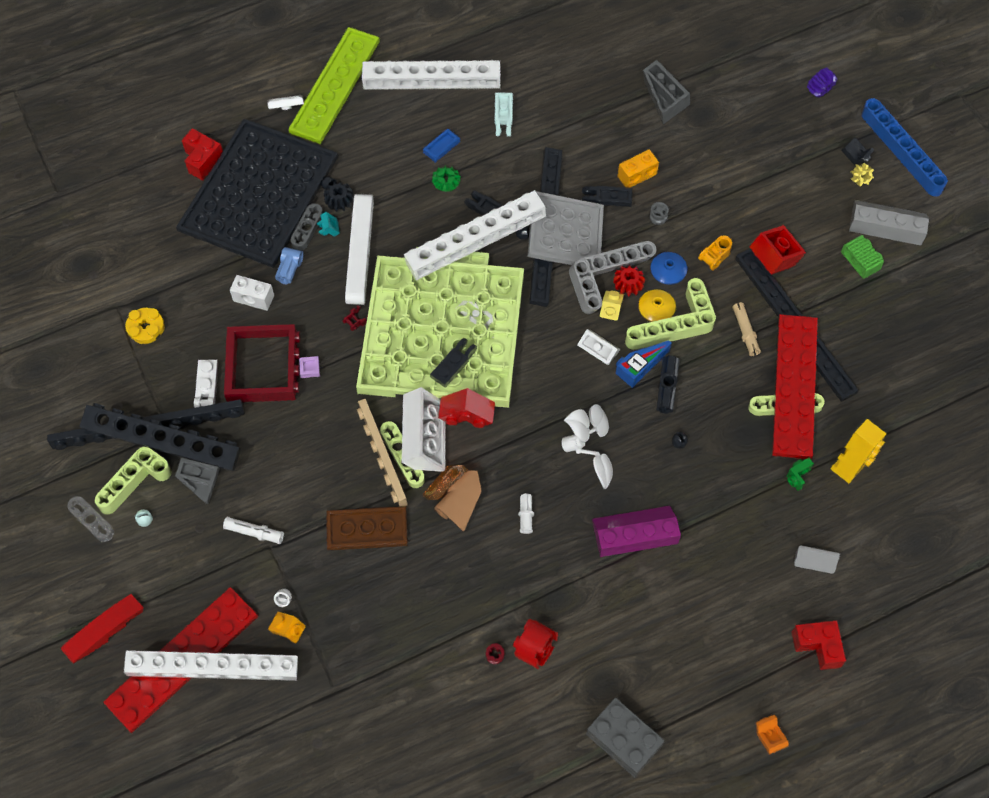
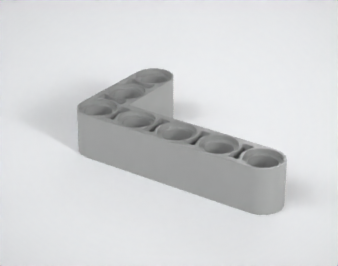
[569,241,656,314]

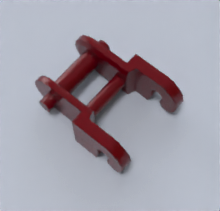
[343,305,368,331]

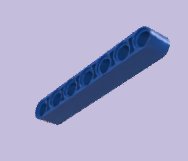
[862,98,947,196]

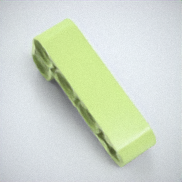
[95,447,172,514]

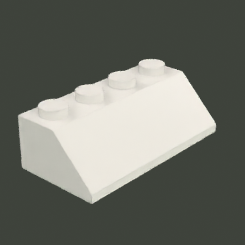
[401,387,445,471]

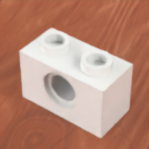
[230,275,274,311]

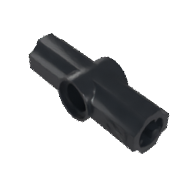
[656,355,680,414]

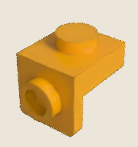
[268,612,305,643]

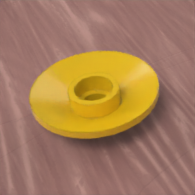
[639,290,676,322]

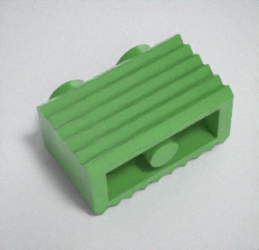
[841,235,884,279]

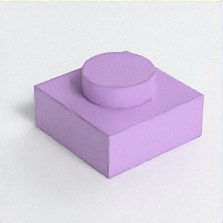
[299,356,320,378]

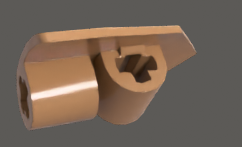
[435,470,482,531]

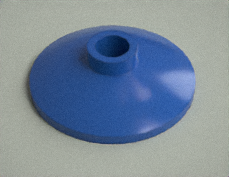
[651,252,687,285]

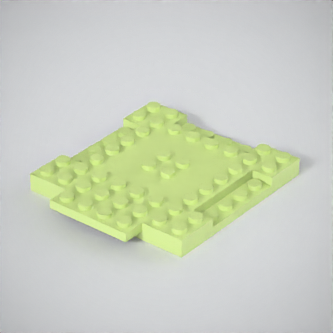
[356,247,524,408]

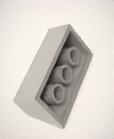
[849,200,929,245]

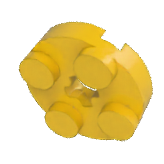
[125,308,164,344]

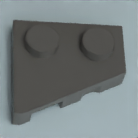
[175,458,220,504]

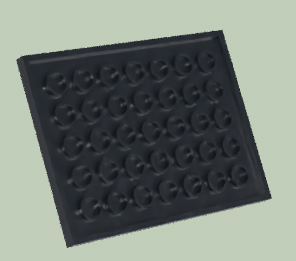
[176,119,338,268]

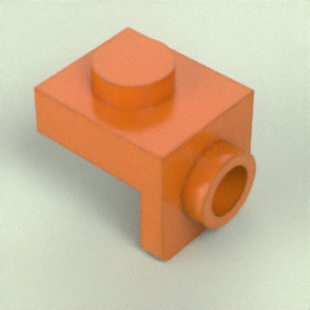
[756,715,789,754]

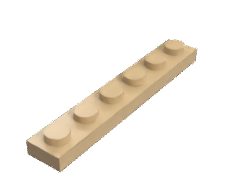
[357,399,407,507]

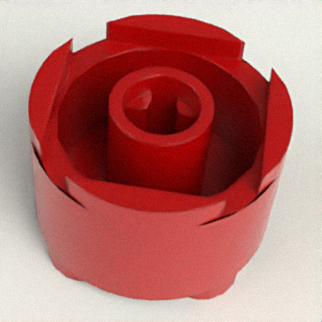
[513,619,558,669]

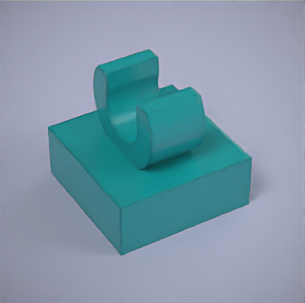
[317,212,340,236]

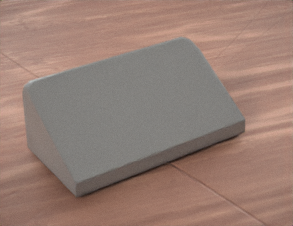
[794,545,840,574]

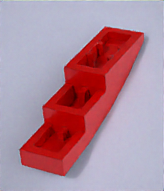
[61,594,144,664]

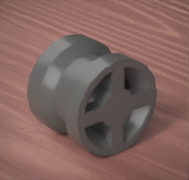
[649,202,669,225]

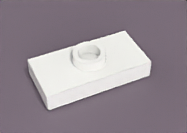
[268,95,303,110]

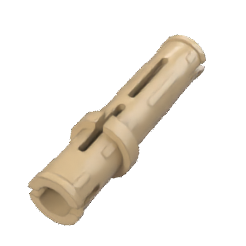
[732,302,761,356]

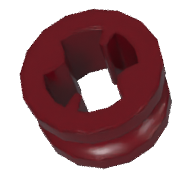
[486,644,504,665]

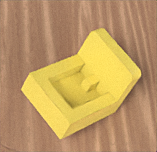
[600,291,624,320]

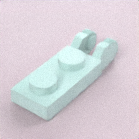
[495,93,513,136]

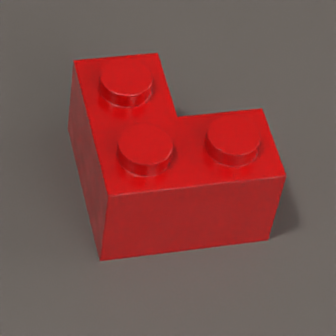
[181,128,223,181]
[438,388,495,428]
[792,621,846,670]

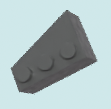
[643,60,690,124]

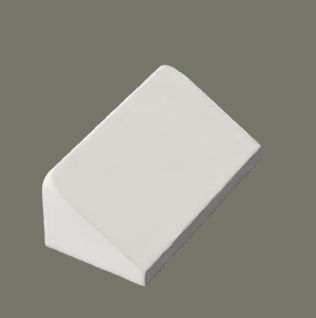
[577,329,620,365]

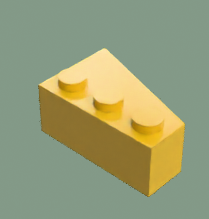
[831,419,886,483]

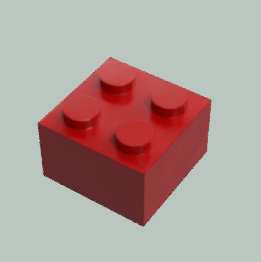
[750,225,806,275]

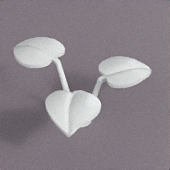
[562,404,613,489]

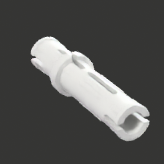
[223,517,284,544]

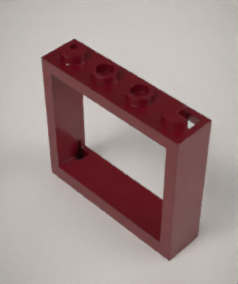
[224,324,300,402]

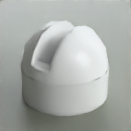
[274,589,292,607]

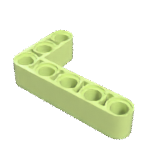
[625,278,716,350]

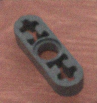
[291,204,323,251]

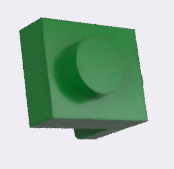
[787,458,814,491]

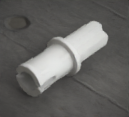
[518,493,534,534]

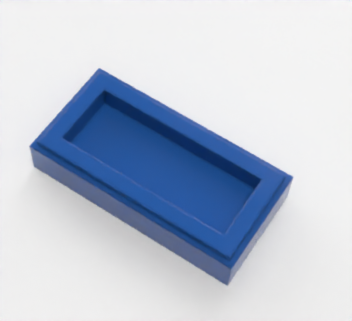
[423,129,460,163]

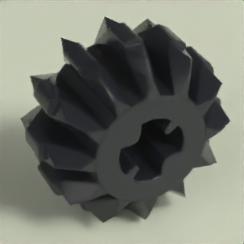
[324,181,354,212]

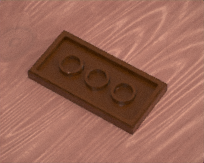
[327,506,407,550]

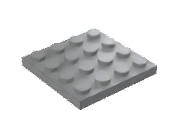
[527,191,604,268]

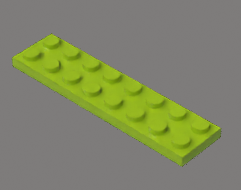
[289,27,379,144]

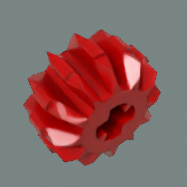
[613,264,645,297]

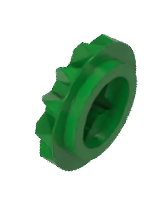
[432,166,460,191]

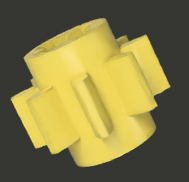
[851,163,874,186]

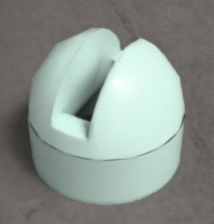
[135,509,153,527]

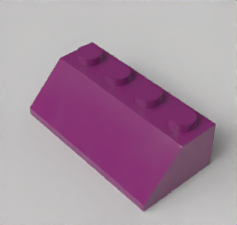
[592,506,681,557]

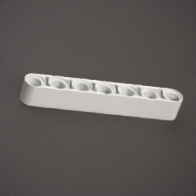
[345,194,373,305]

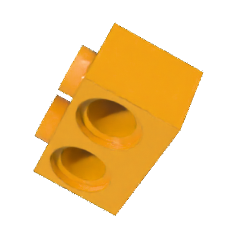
[618,149,659,188]

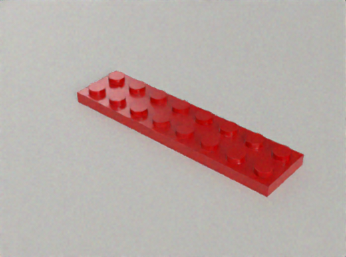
[772,314,818,460]
[103,587,258,733]

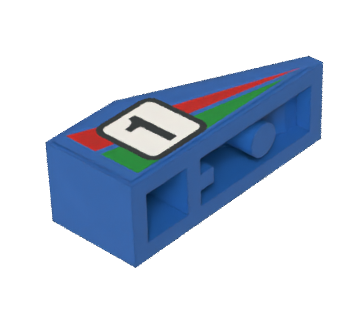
[616,340,672,388]

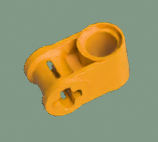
[698,236,732,271]

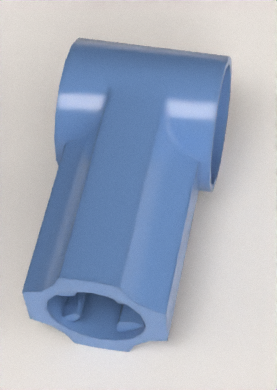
[275,247,303,285]

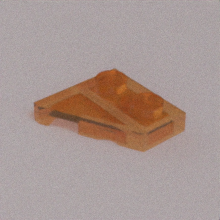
[423,465,468,500]

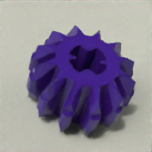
[807,68,838,98]

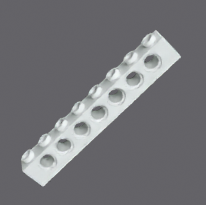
[362,60,500,89]
[404,190,546,280]
[124,651,298,680]

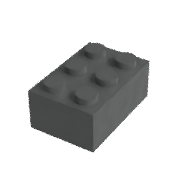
[586,698,664,778]

